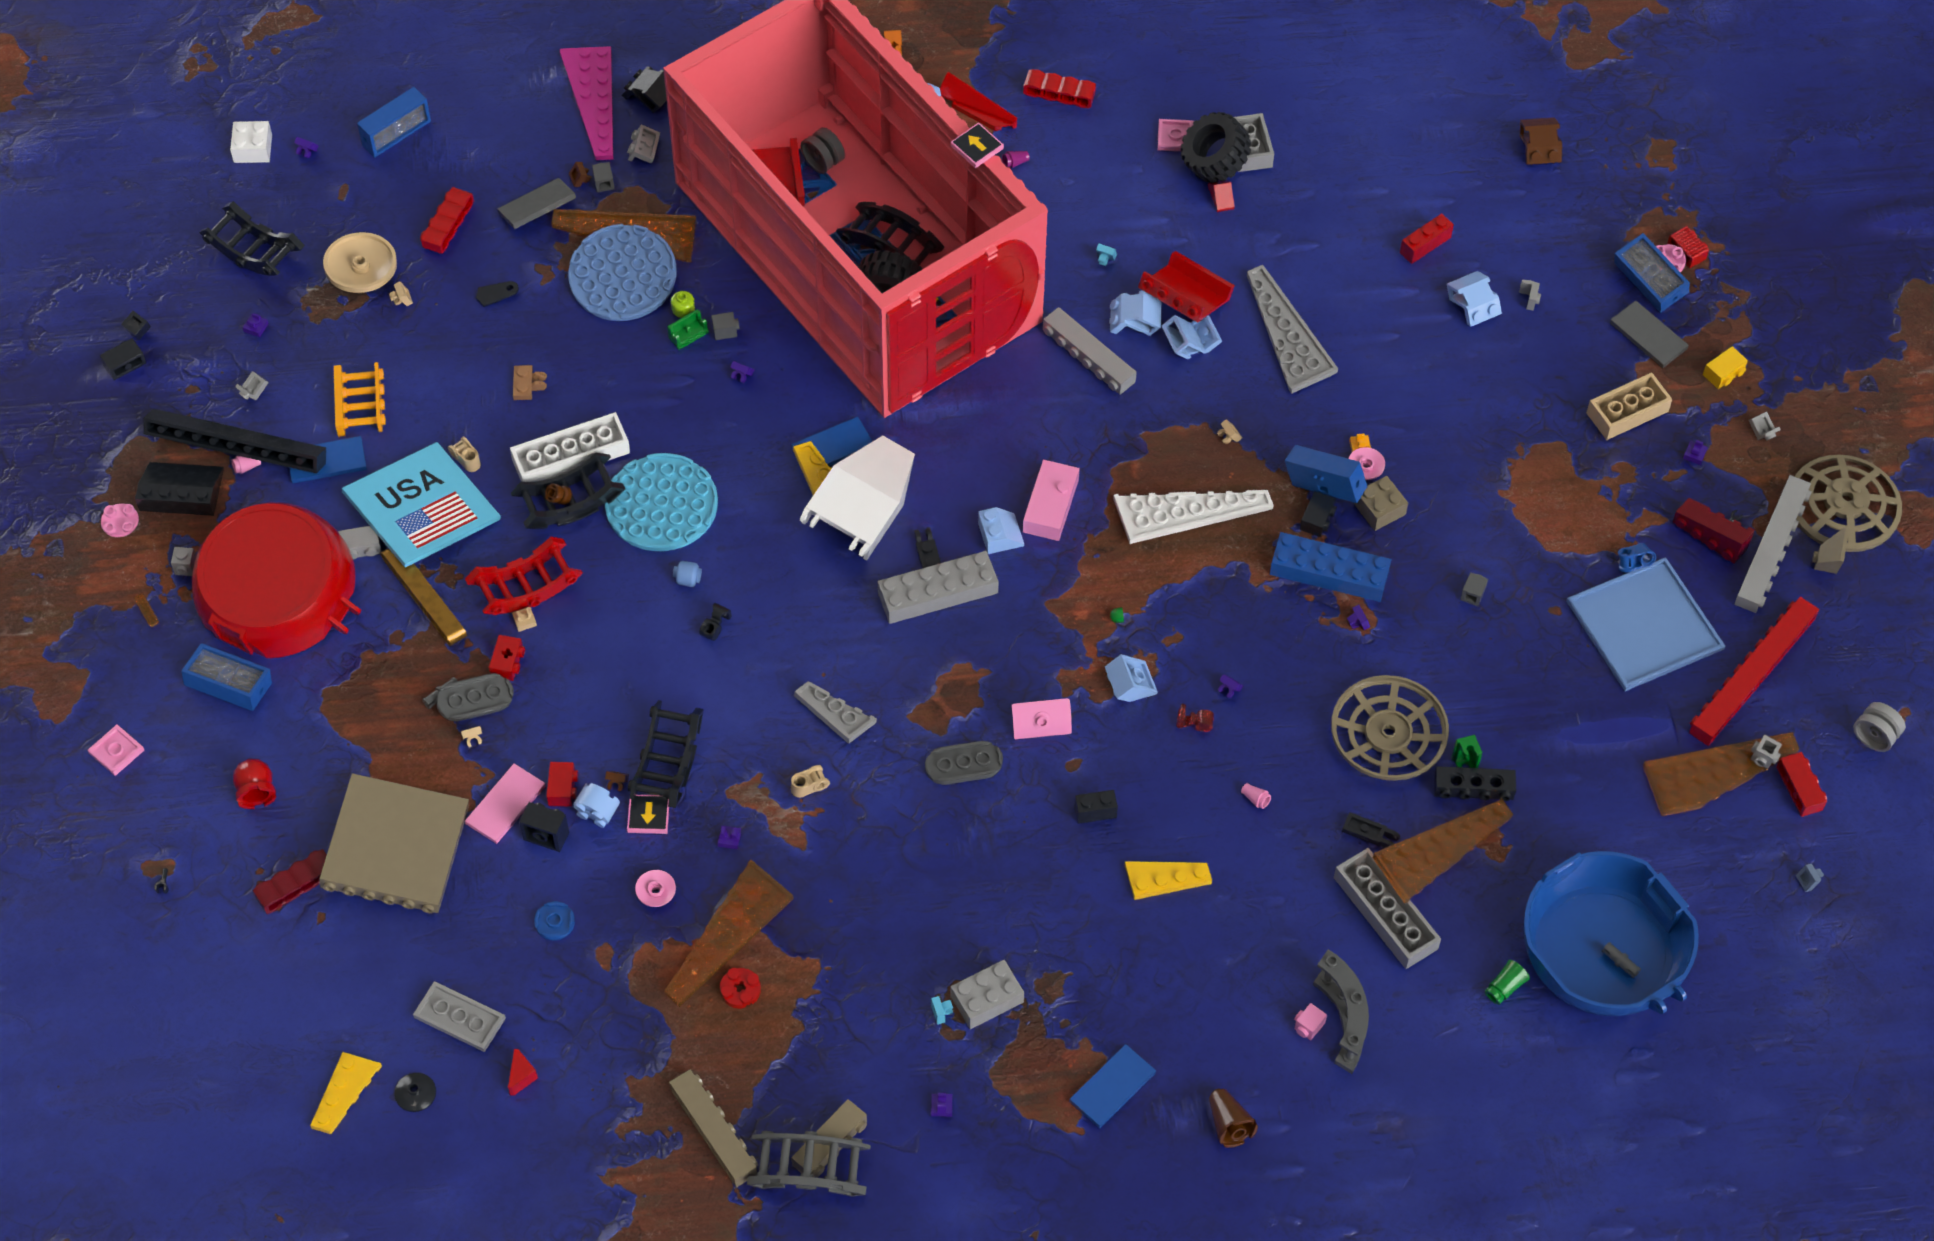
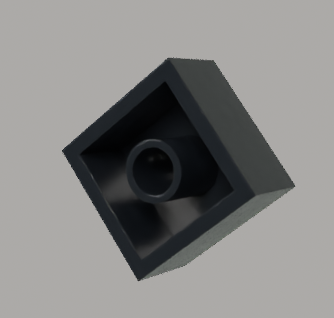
[519,802,569,852]

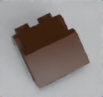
[1520,117,1562,165]

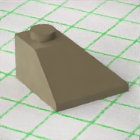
[1812,526,1850,574]

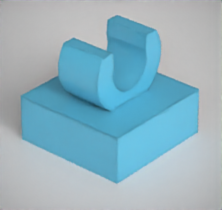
[1096,243,1117,266]
[931,996,953,1025]

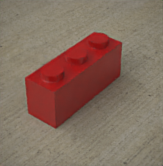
[1400,213,1454,264]
[1776,752,1827,817]

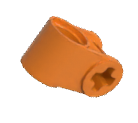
[884,30,902,56]

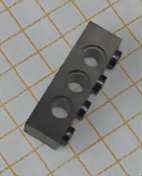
[1434,766,1516,801]

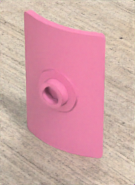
[1012,698,1072,739]

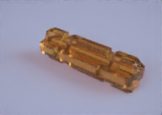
[135,594,159,627]

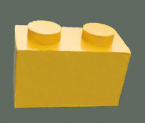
[1703,346,1748,389]

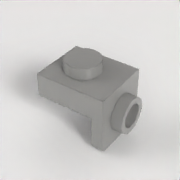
[1519,280,1541,311]
[235,371,269,400]
[1749,412,1781,441]

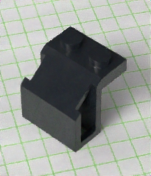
[622,66,667,113]

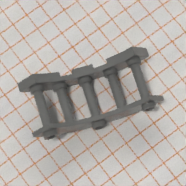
[1313,949,1369,1074]
[747,1131,871,1197]

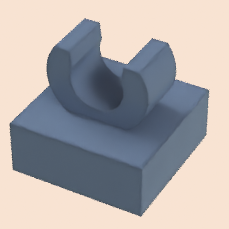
[1796,863,1824,892]

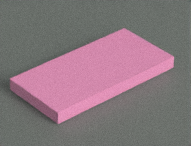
[465,764,546,844]

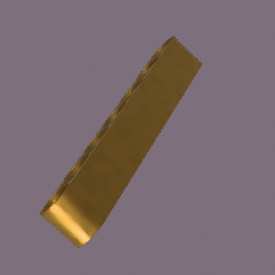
[380,548,467,646]

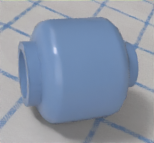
[673,561,702,587]

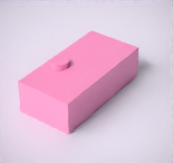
[1023,460,1079,541]

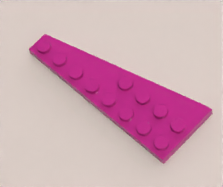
[560,46,613,160]

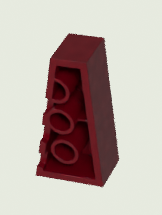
[1673,498,1755,564]

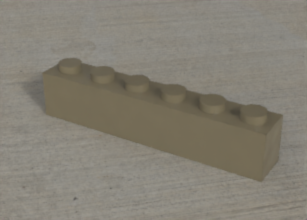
[669,1069,758,1187]

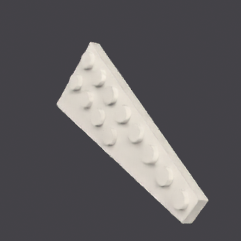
[1113,490,1274,544]

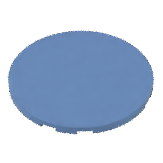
[568,224,677,321]

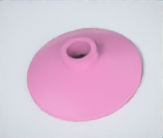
[1349,447,1385,480]
[635,870,676,907]

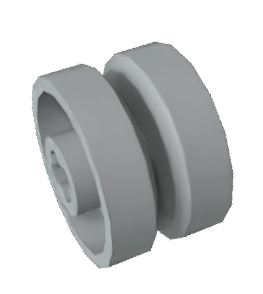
[1853,702,1906,752]

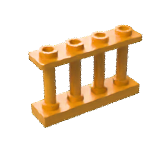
[334,362,386,437]

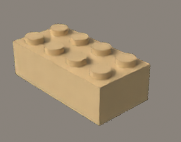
[1586,373,1672,440]

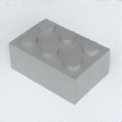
[1234,113,1274,172]
[950,960,1024,1029]

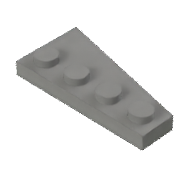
[794,681,877,744]

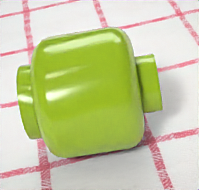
[671,291,695,318]

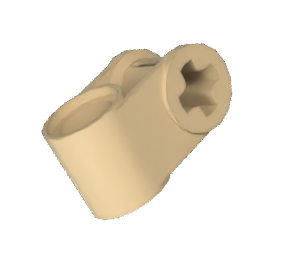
[448,436,481,472]
[791,765,830,798]

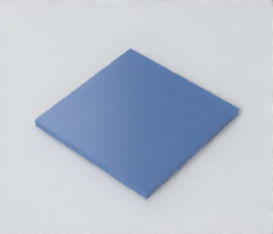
[1566,557,1725,691]

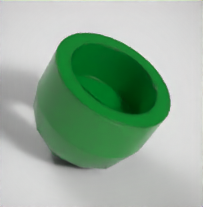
[1110,607,1124,623]

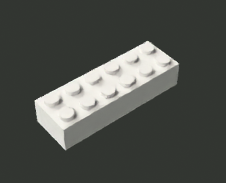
[510,412,630,482]

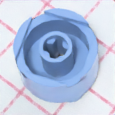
[573,783,620,828]

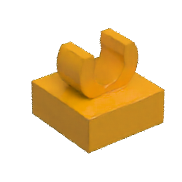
[1349,433,1371,452]

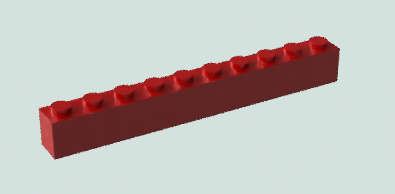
[1689,597,1820,746]

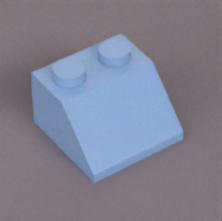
[978,507,1024,554]
[1105,654,1158,702]

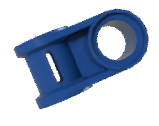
[1618,543,1656,572]

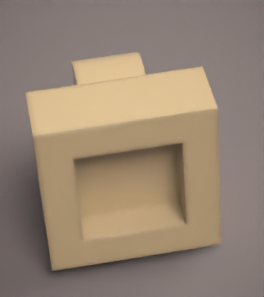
[389,281,413,306]
[1217,419,1242,444]
[512,607,537,632]
[461,726,482,747]

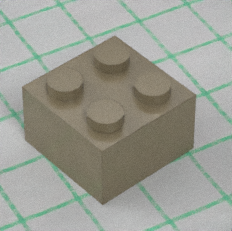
[1354,476,1408,531]

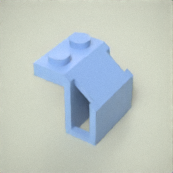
[1447,271,1502,327]
[1109,290,1161,336]
[1161,315,1223,359]

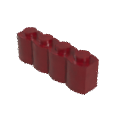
[253,849,327,914]

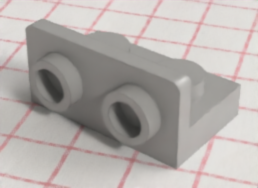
[627,124,660,163]

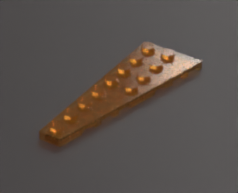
[665,860,794,1007]

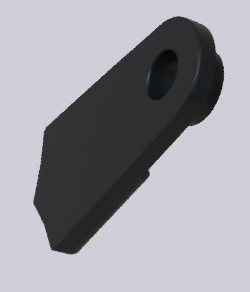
[476,281,519,307]

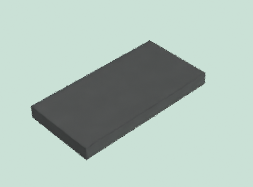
[497,178,576,229]
[1610,301,1689,368]

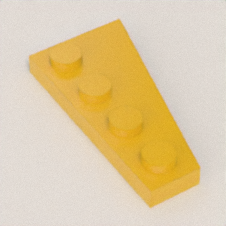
[793,441,832,495]
[1124,861,1212,900]
[310,1052,382,1134]

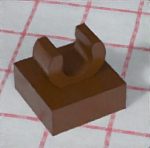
[569,162,592,187]
[605,771,629,791]

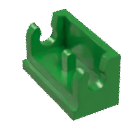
[667,309,709,350]
[1451,735,1482,768]

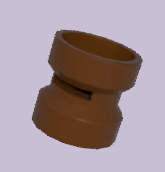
[545,484,572,505]

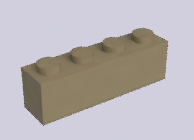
[791,1099,867,1177]

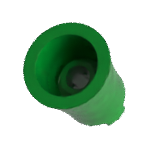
[1485,959,1530,1005]

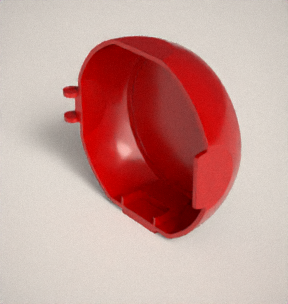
[192,502,361,658]

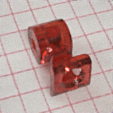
[1176,704,1214,732]

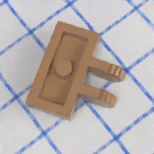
[513,365,547,400]

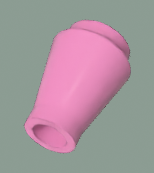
[232,456,261,474]
[1241,783,1271,809]

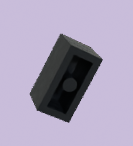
[100,338,146,380]
[1300,491,1337,537]
[1074,790,1118,824]

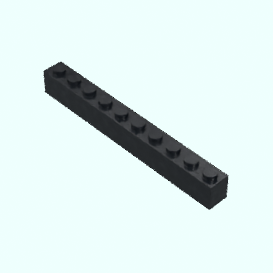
[143,409,326,474]

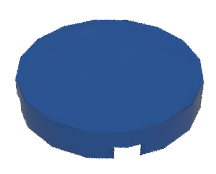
[534,901,575,941]

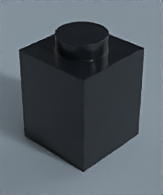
[121,311,151,340]

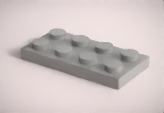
[413,981,506,1052]

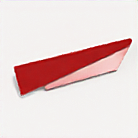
[940,72,1017,131]

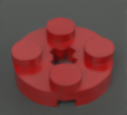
[720,968,761,1009]

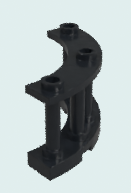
[199,201,305,276]
[836,202,944,266]
[511,452,625,529]
[628,700,704,808]

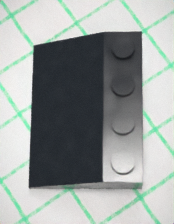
[135,462,224,516]

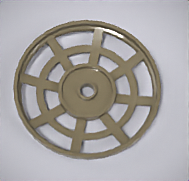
[1795,455,1902,552]
[1331,675,1449,781]

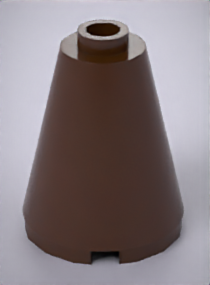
[1209,1088,1258,1148]

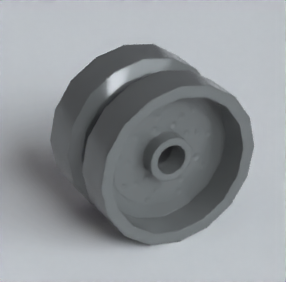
[800,127,845,174]

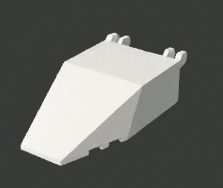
[800,436,915,561]

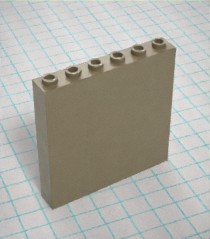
[320,773,469,913]

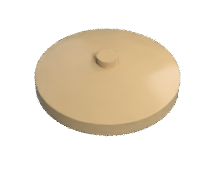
[323,232,397,293]

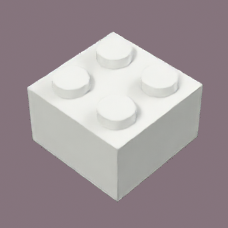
[230,121,272,163]

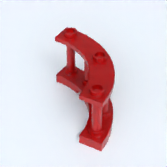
[465,536,583,615]

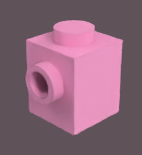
[1294,1003,1327,1040]

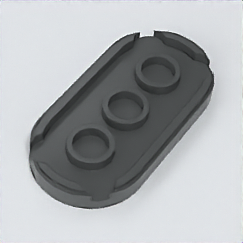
[436,673,514,721]
[925,741,1003,785]

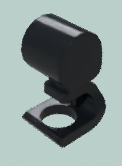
[699,603,732,641]

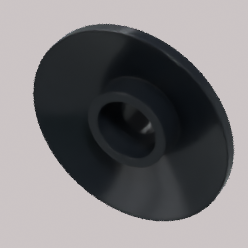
[394,1073,436,1112]

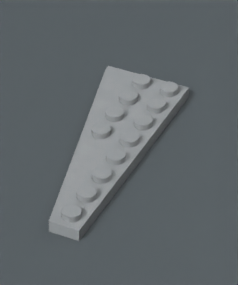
[1247,265,1338,394]

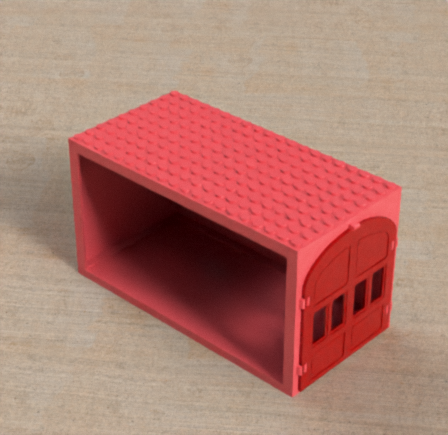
[663,0,1048,418]

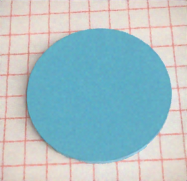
[605,453,718,551]

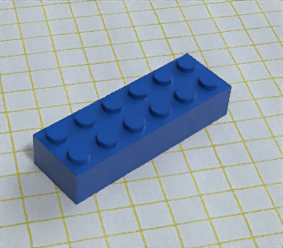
[1270,532,1392,602]

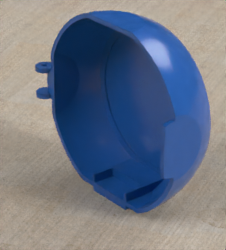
[1523,851,1699,1016]

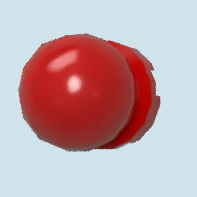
[233,759,276,809]

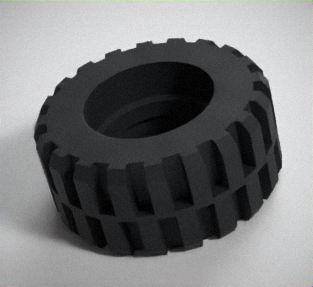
[1181,112,1251,183]
[859,250,922,293]

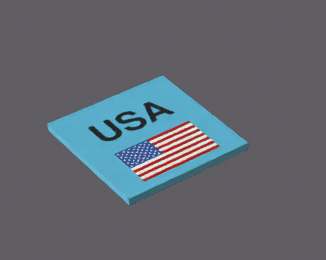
[342,442,501,567]

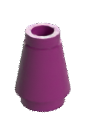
[1002,151,1029,169]

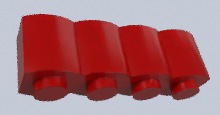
[1023,69,1096,108]
[420,187,474,254]

